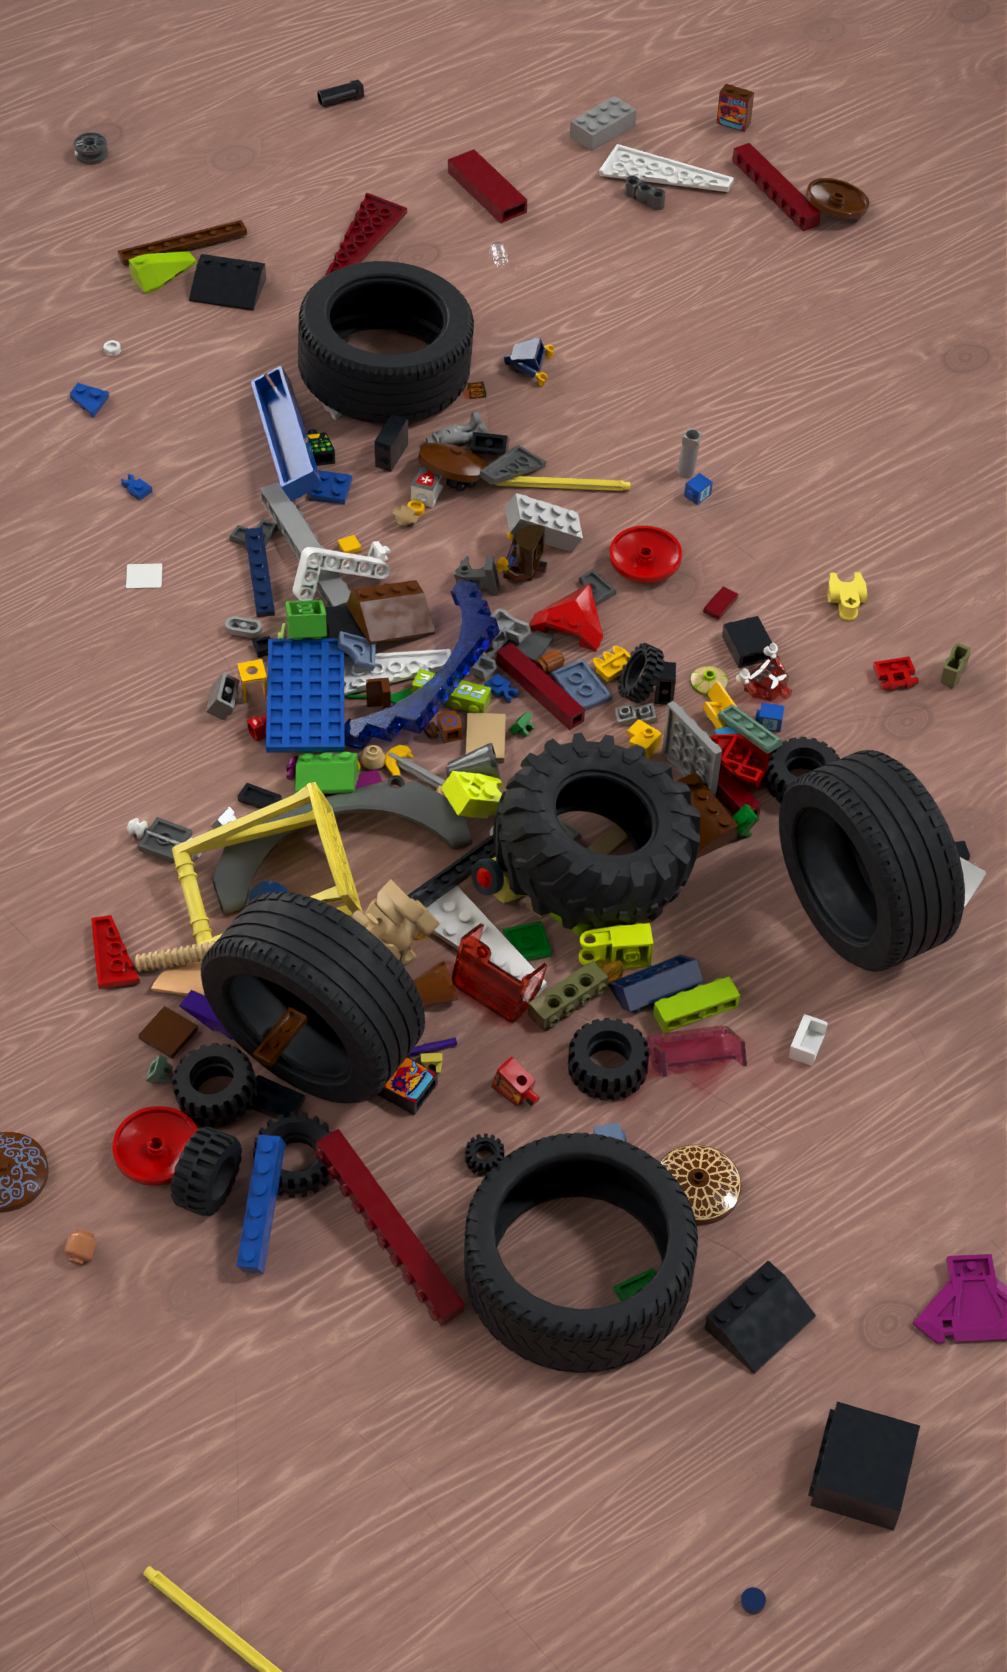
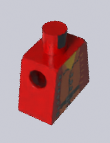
[491,1056,540,1107]

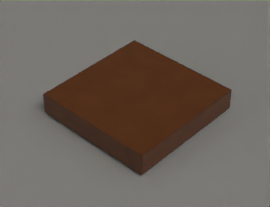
[138,1006,198,1058]

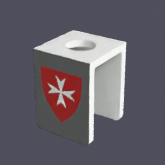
[411,465,443,508]

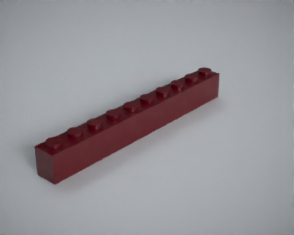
[315,1129,465,1326]

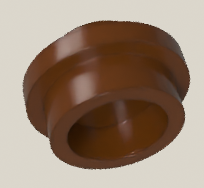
[422,721,439,739]

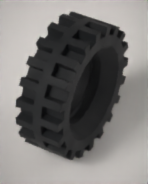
[253,1112,333,1198]

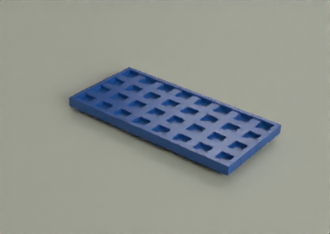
[266,638,345,753]

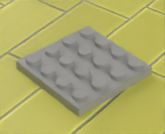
[662,701,722,798]

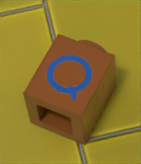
[437,710,462,744]

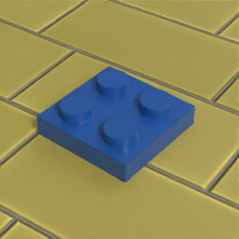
[310,470,352,505]

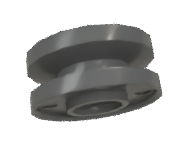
[73,132,108,164]

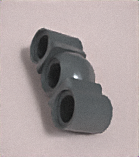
[625,176,666,210]

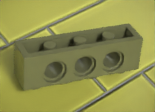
[528,961,608,1031]

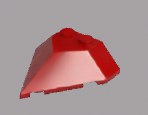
[529,583,603,652]
[709,734,772,789]

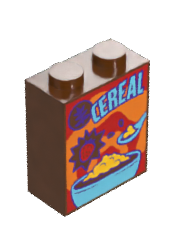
[716,84,754,132]

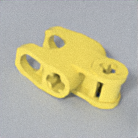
[827,572,867,621]

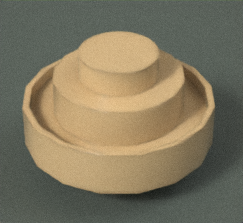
[392,505,419,527]

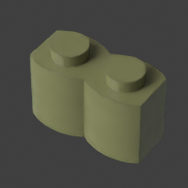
[941,643,971,687]

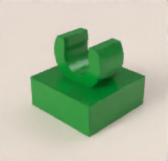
[509,711,535,737]

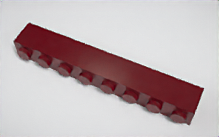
[732,143,821,232]

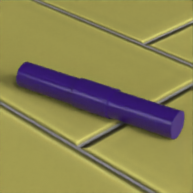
[407,1037,457,1057]

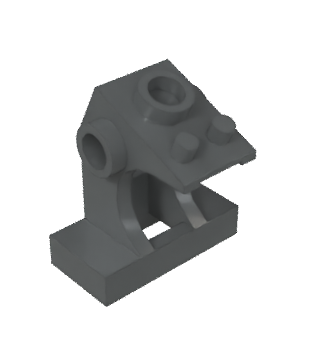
[454,556,500,596]

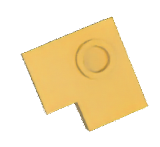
[627,719,662,759]

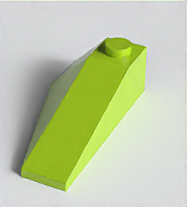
[129,251,197,294]

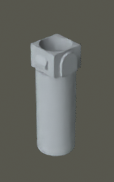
[677,428,702,478]

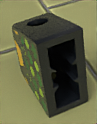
[307,429,335,466]

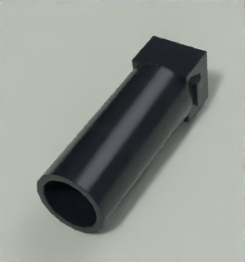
[317,80,364,106]

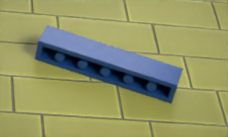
[236,1135,286,1274]

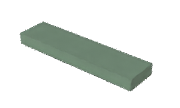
[718,704,782,754]

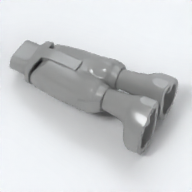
[426,411,488,445]

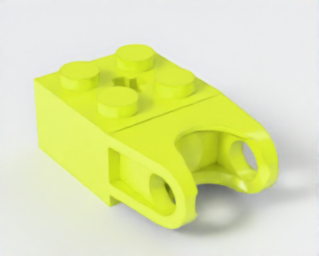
[441,771,503,819]
[578,923,654,971]

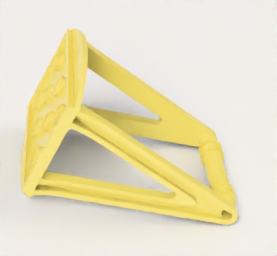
[172,782,363,946]

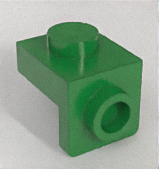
[732,804,760,837]

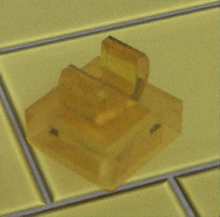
[601,957,624,983]

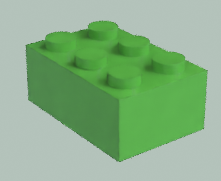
[285,600,327,640]

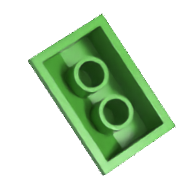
[295,752,359,793]

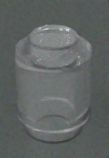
[489,242,508,267]

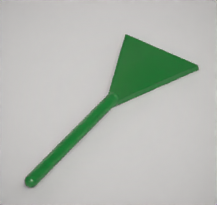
[346,688,411,710]

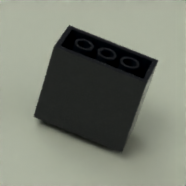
[808,1401,920,1531]

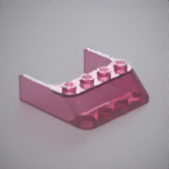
[646,1026,747,1077]

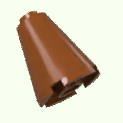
[413,961,459,1006]

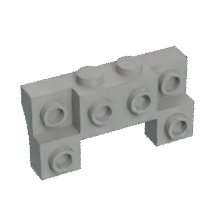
[453,608,531,680]

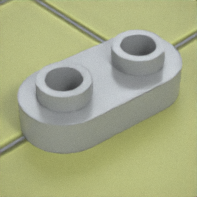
[225,616,262,638]

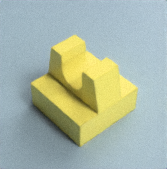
[421,1053,442,1073]

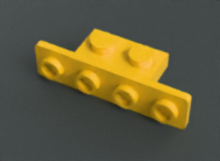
[702,682,737,729]

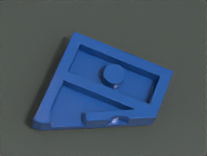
[70,383,109,418]

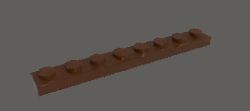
[118,220,247,266]

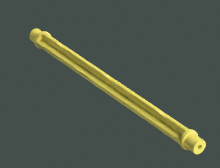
[489,476,630,491]
[143,1566,282,1672]

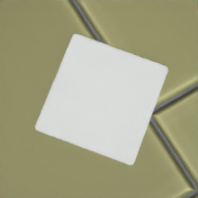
[126,563,162,588]

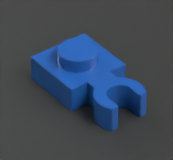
[121,474,153,501]
[484,673,518,703]

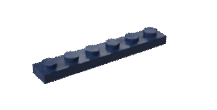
[244,527,275,617]

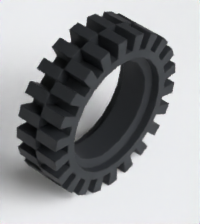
[618,643,665,704]

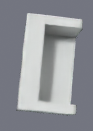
[788,1014,828,1066]

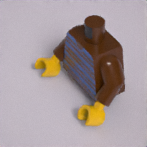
[496,532,548,582]

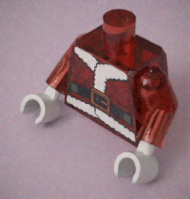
[736,643,792,702]

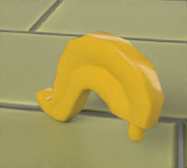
[384,745,413,776]

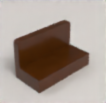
[366,677,391,717]

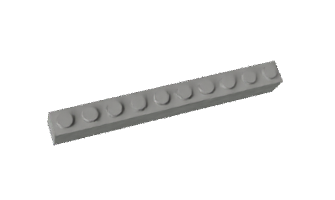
[260,482,350,607]

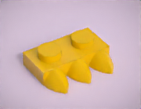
[593,646,631,682]

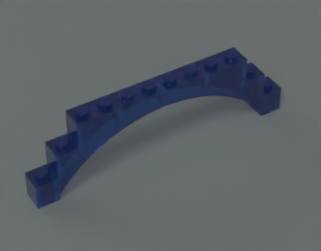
[344,579,500,750]

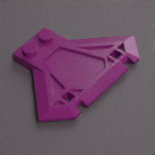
[913,1254,1007,1343]

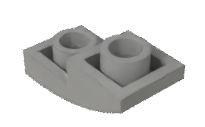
[615,703,658,726]

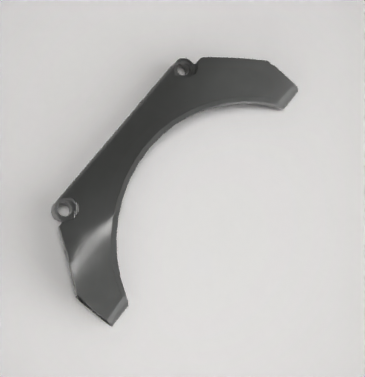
[213,775,472,915]

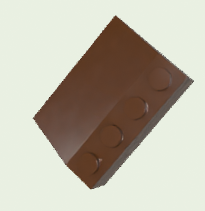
[346,580,435,644]
[676,772,738,859]

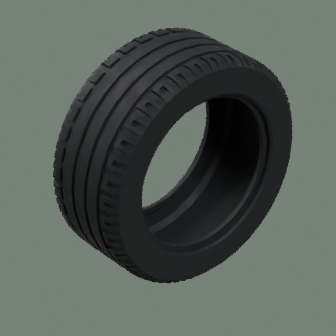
[298,261,474,423]
[779,750,965,972]
[200,892,425,1103]

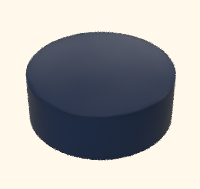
[741,1587,766,1614]

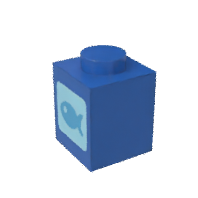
[684,473,713,505]
[755,702,784,732]

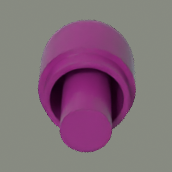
[286,756,299,780]

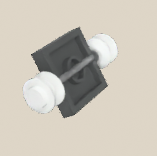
[127,817,202,863]

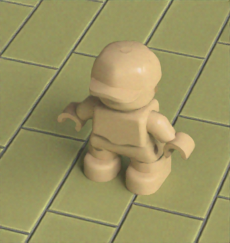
[351,879,440,964]

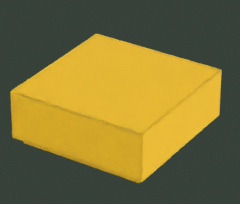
[337,535,361,554]

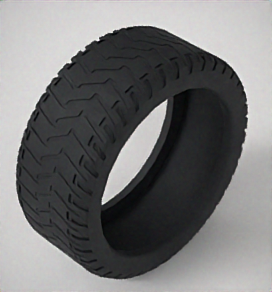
[464,1133,698,1373]

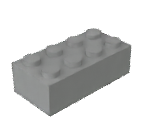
[570,96,636,151]
[505,493,583,552]

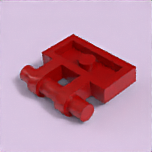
[873,656,919,691]

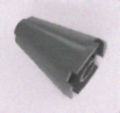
[445,743,500,779]

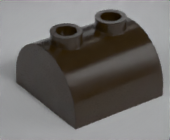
[512,525,545,577]

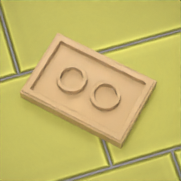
[466,713,506,762]

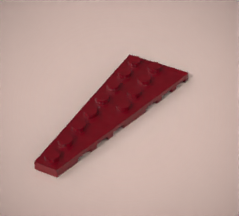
[325,193,407,276]

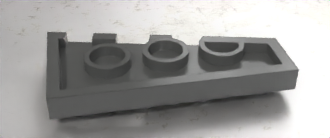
[479,445,547,485]

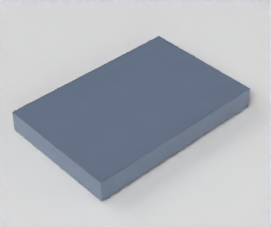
[551,659,612,711]

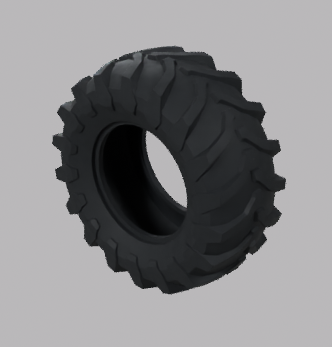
[493,733,701,930]

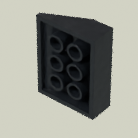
[189,254,266,311]
[704,1260,816,1374]

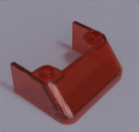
[451,923,547,1023]

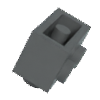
[206,672,240,720]

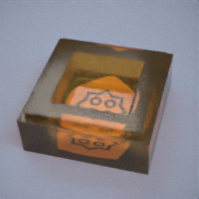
[467,381,486,399]

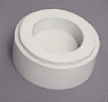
[103,340,121,356]

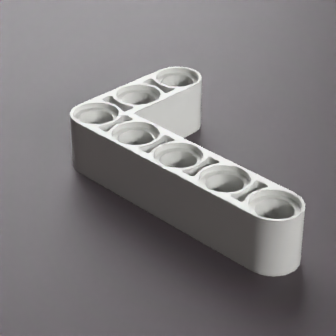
[293,547,390,601]

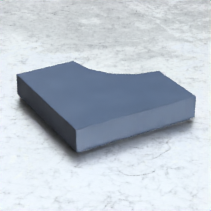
[338,631,376,671]

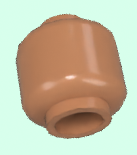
[64,1230,97,1265]

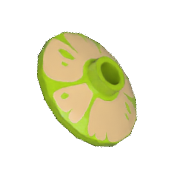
[690,666,728,695]

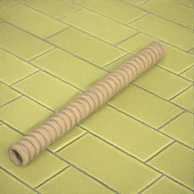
[135,941,215,972]

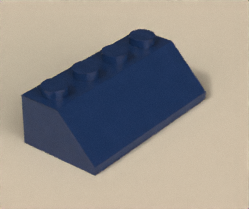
[608,954,703,1013]

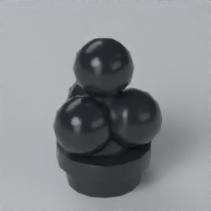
[446,479,476,491]

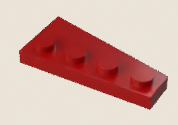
[91,915,140,989]

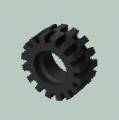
[465,1133,505,1176]

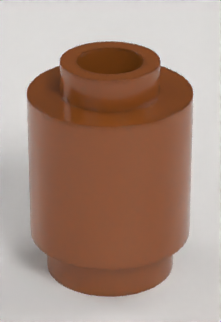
[535,650,565,674]

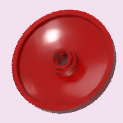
[609,526,682,583]
[112,1106,198,1186]

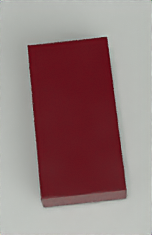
[703,586,738,620]

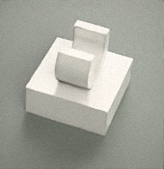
[367,541,391,567]

